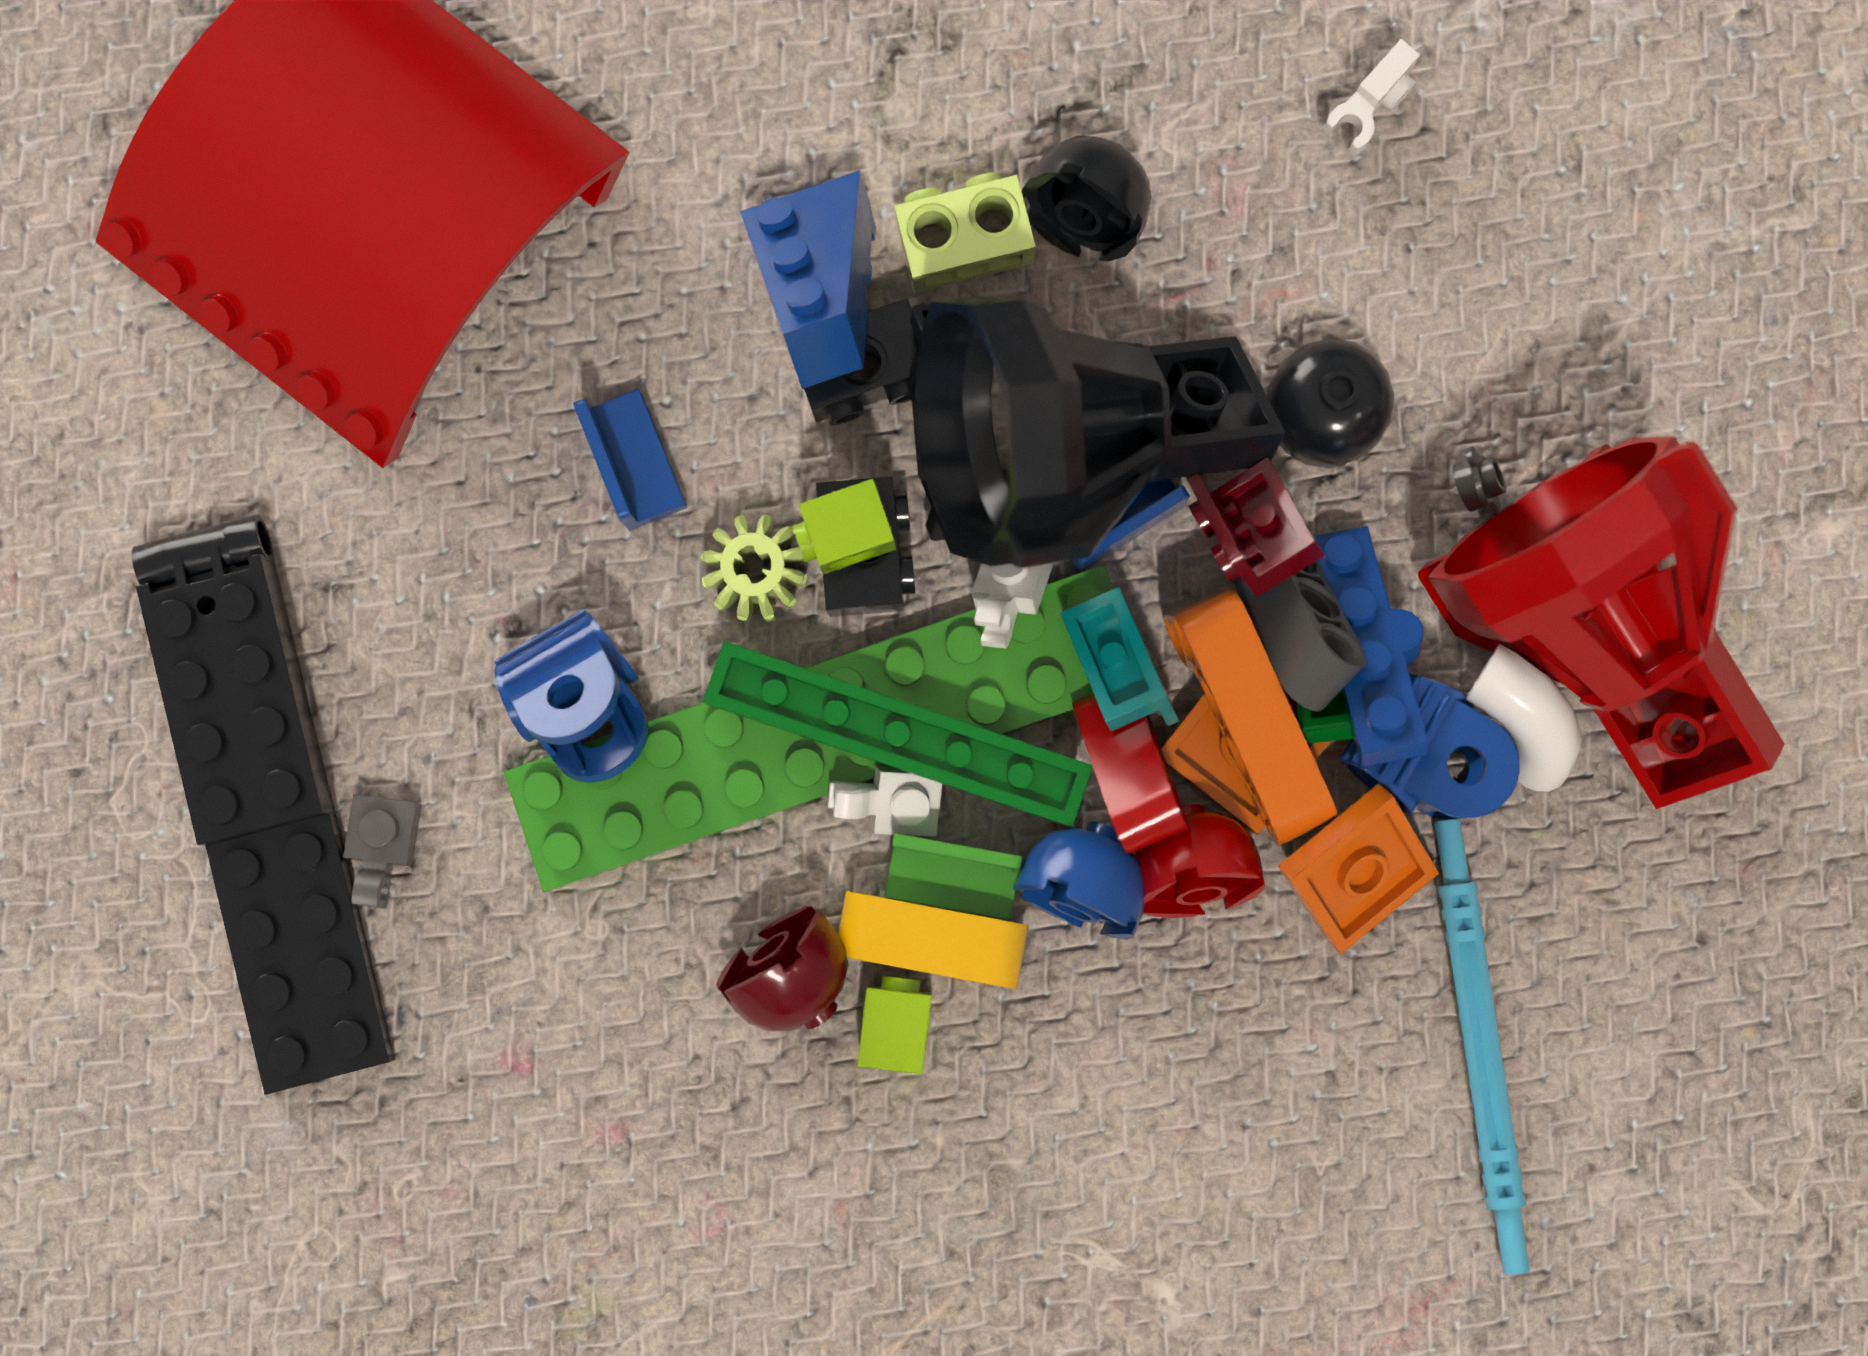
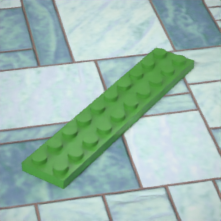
[503,565,1113,892]

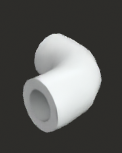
[1466,644,1582,792]

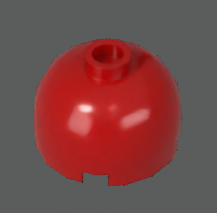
[1135,804,1265,918]

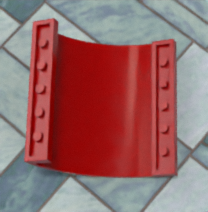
[95,0,630,468]

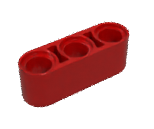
[1072,693,1190,854]

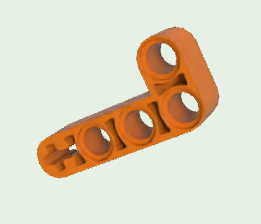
[1163,588,1338,846]

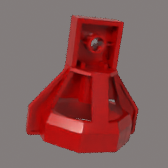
[1418,436,1785,809]

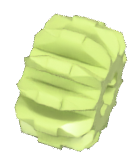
[701,515,809,623]

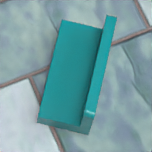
[1060,587,1179,731]

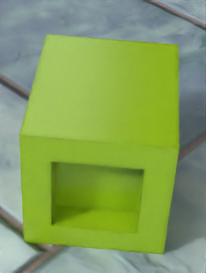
[792,479,896,575]
[857,975,932,1074]

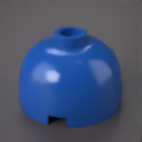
[1013,821,1145,940]

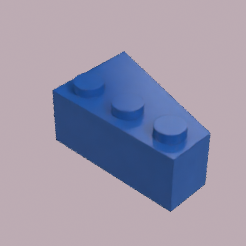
[740,170,876,389]

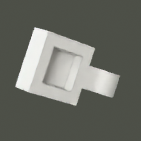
[1323,39,1420,156]
[971,563,1053,649]
[827,765,942,837]

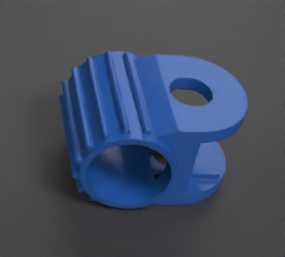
[494,608,649,782]
[1339,673,1520,820]

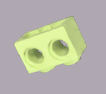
[894,172,1036,293]

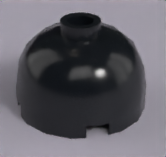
[1022,136,1151,261]
[1267,338,1394,468]

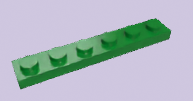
[703,641,1093,828]

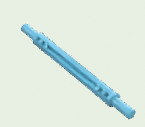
[1434,818,1530,1275]

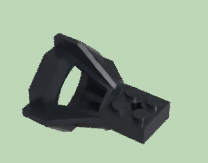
[909,296,1286,568]

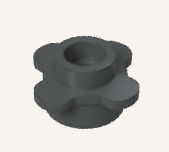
[1453,446,1506,515]

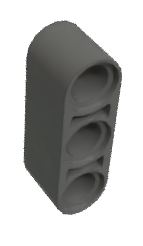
[1235,561,1367,711]

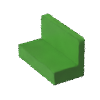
[884,833,1023,920]

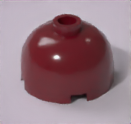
[716,906,849,1031]

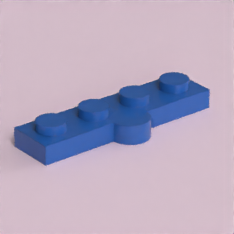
[1314,526,1428,767]

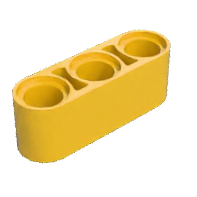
[838,891,1029,989]

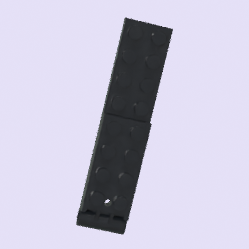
[132,514,395,1095]

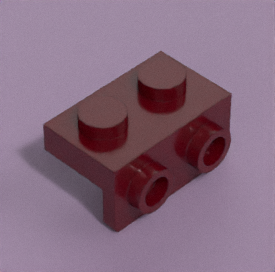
[1187,457,1325,597]

